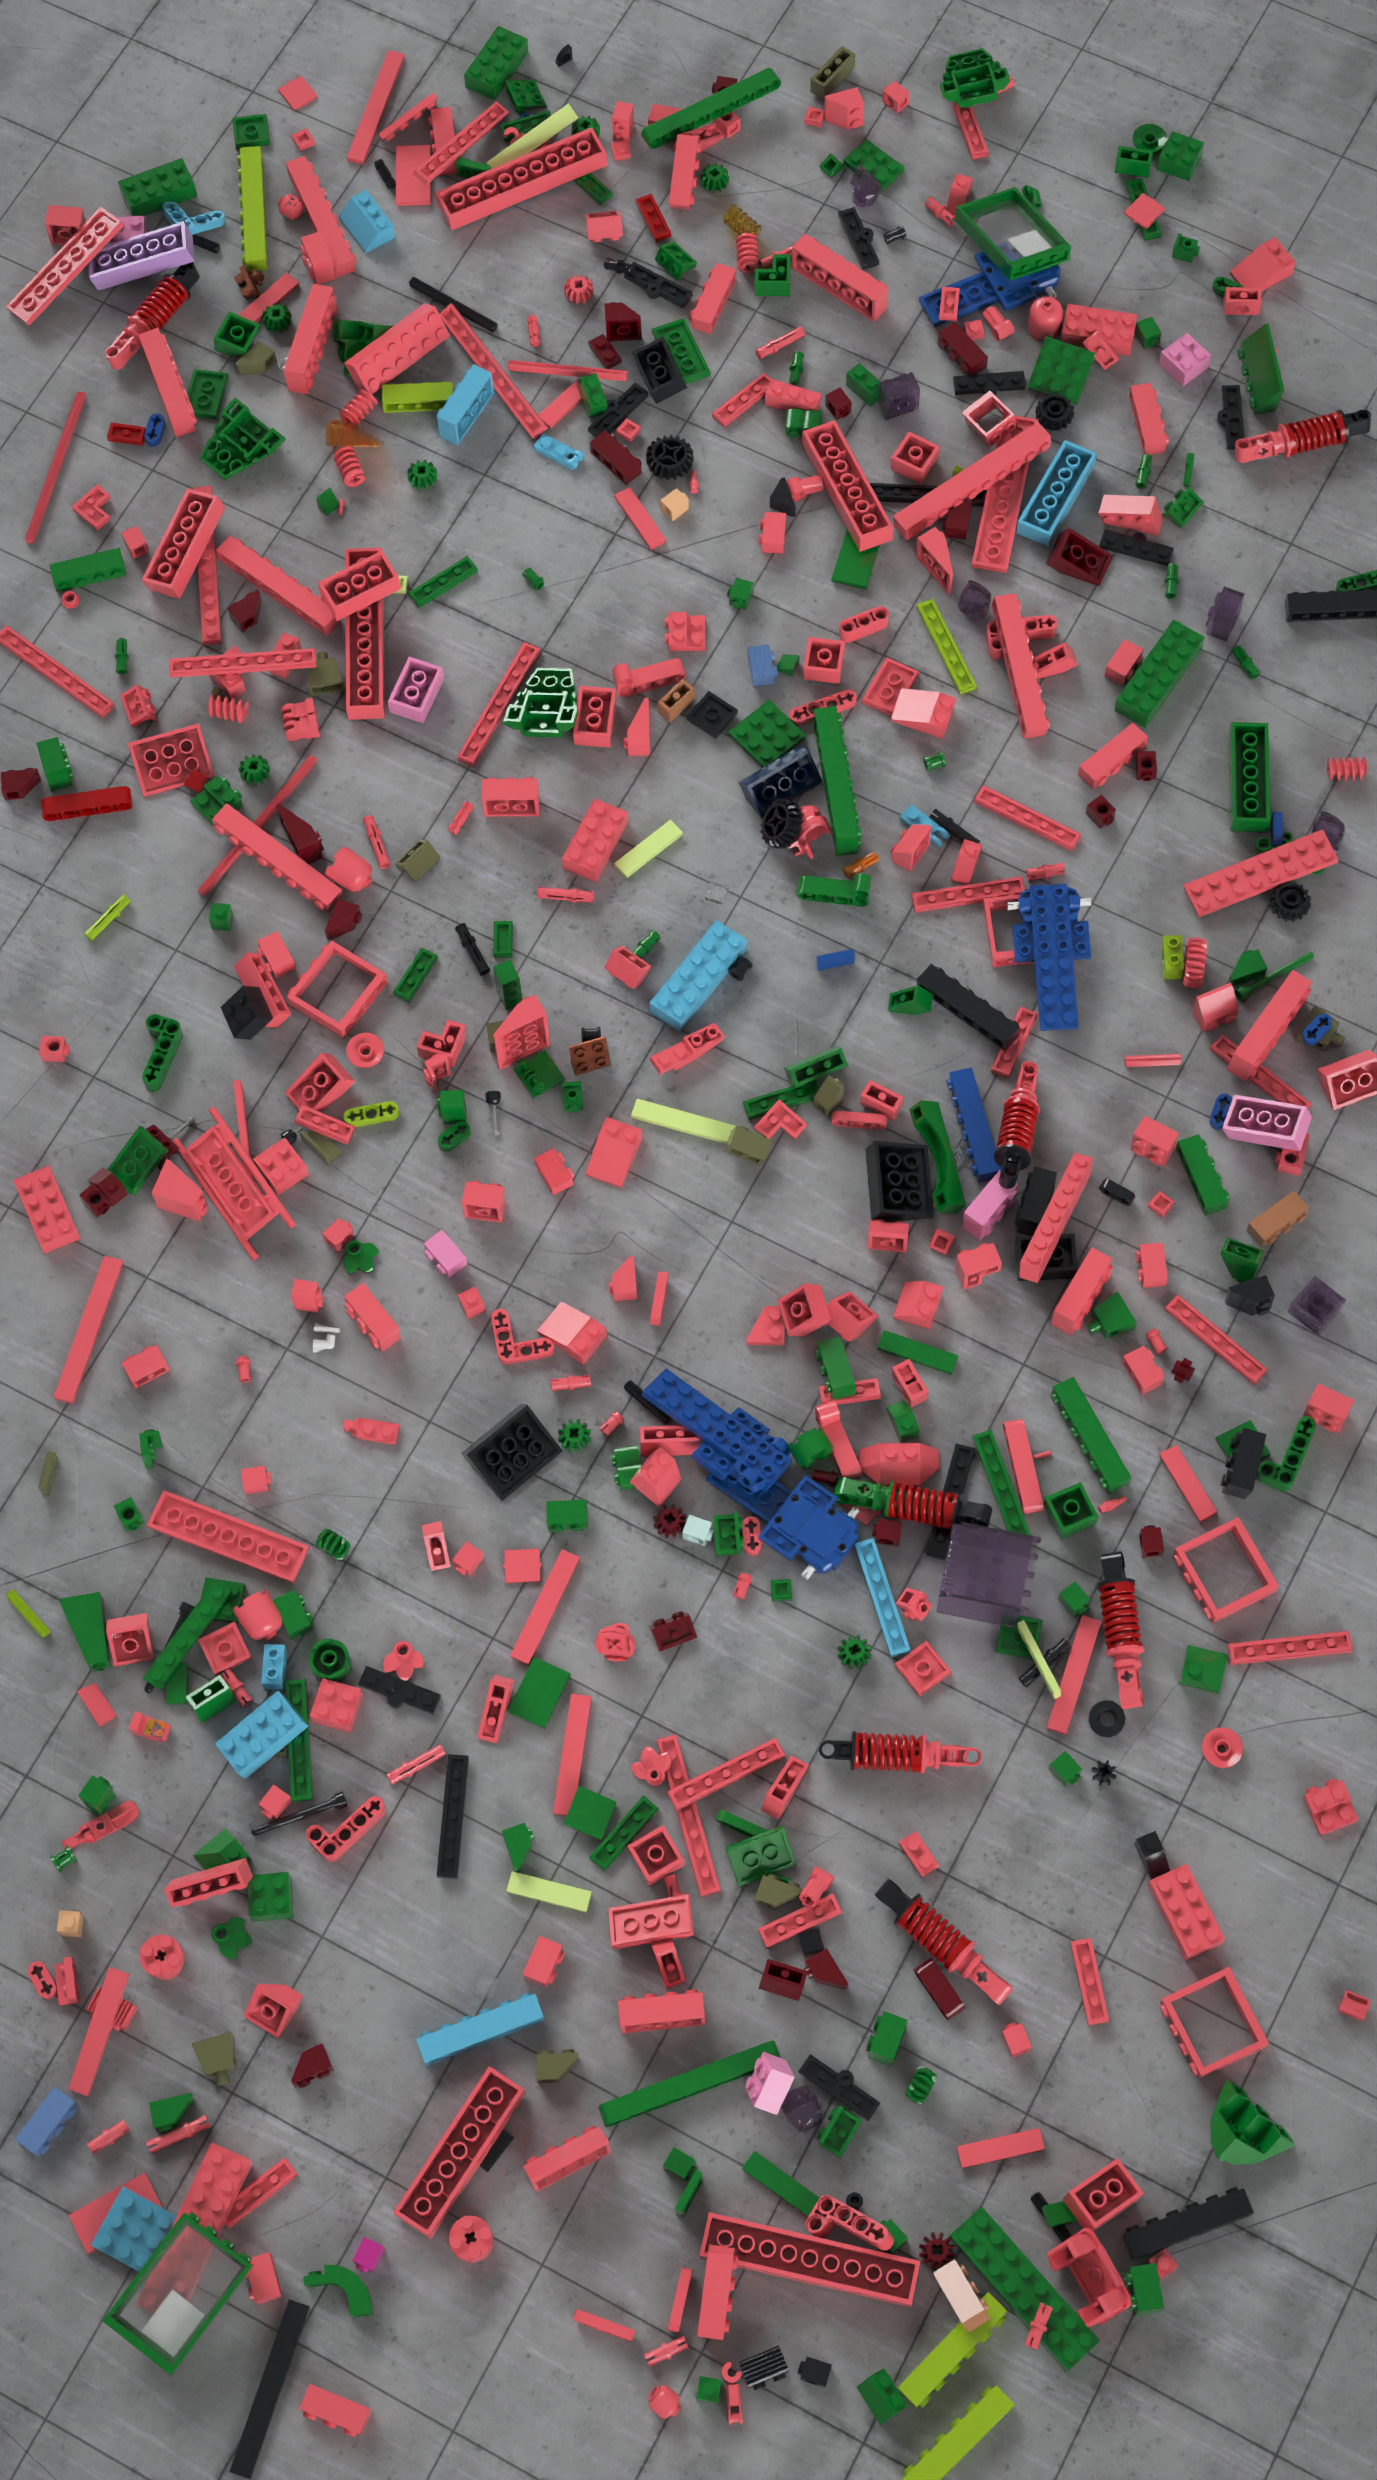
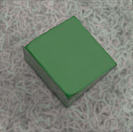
[819,153,846,178]
[316,488,339,515]
[777,654,800,676]

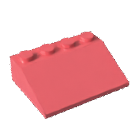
[128,724,215,797]
[493,995,550,1070]
[523,2126,612,2192]

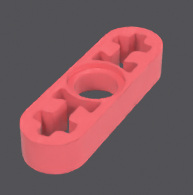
[831,1111,887,1130]
[650,1271,669,1326]
[668,2267,693,2333]
[573,2309,635,2342]

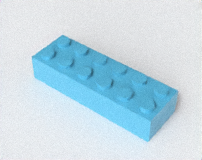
[1017,440,1097,547]
[649,920,747,1033]

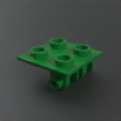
[505,80,547,114]
[513,1050,566,1099]

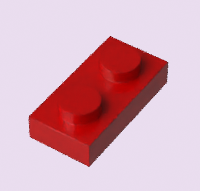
[107,422,146,446]

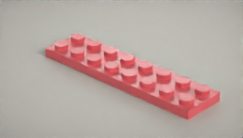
[6,207,124,326]
[1184,829,1338,918]
[147,1490,310,1584]

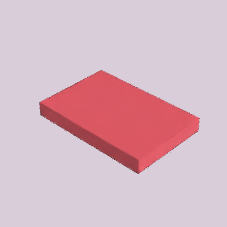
[862,657,919,716]

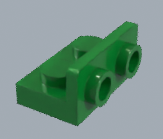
[456,157,491,179]
[655,241,697,280]
[1162,487,1204,528]
[139,1429,163,1469]

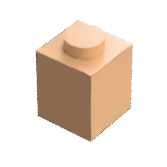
[660,488,689,522]
[57,1910,84,1938]

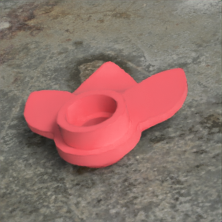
[383,1641,424,1681]
[631,1747,671,1786]

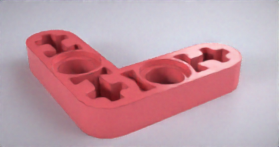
[491,1309,554,1365]

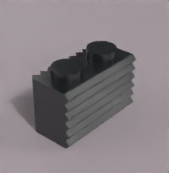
[739,2345,789,2391]

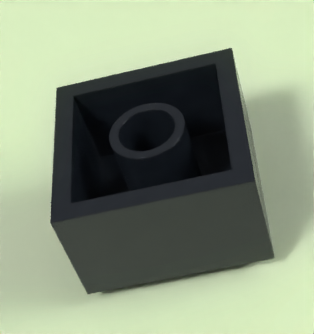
[220,986,273,1040]

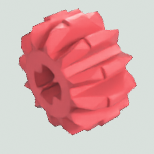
[564,274,594,305]

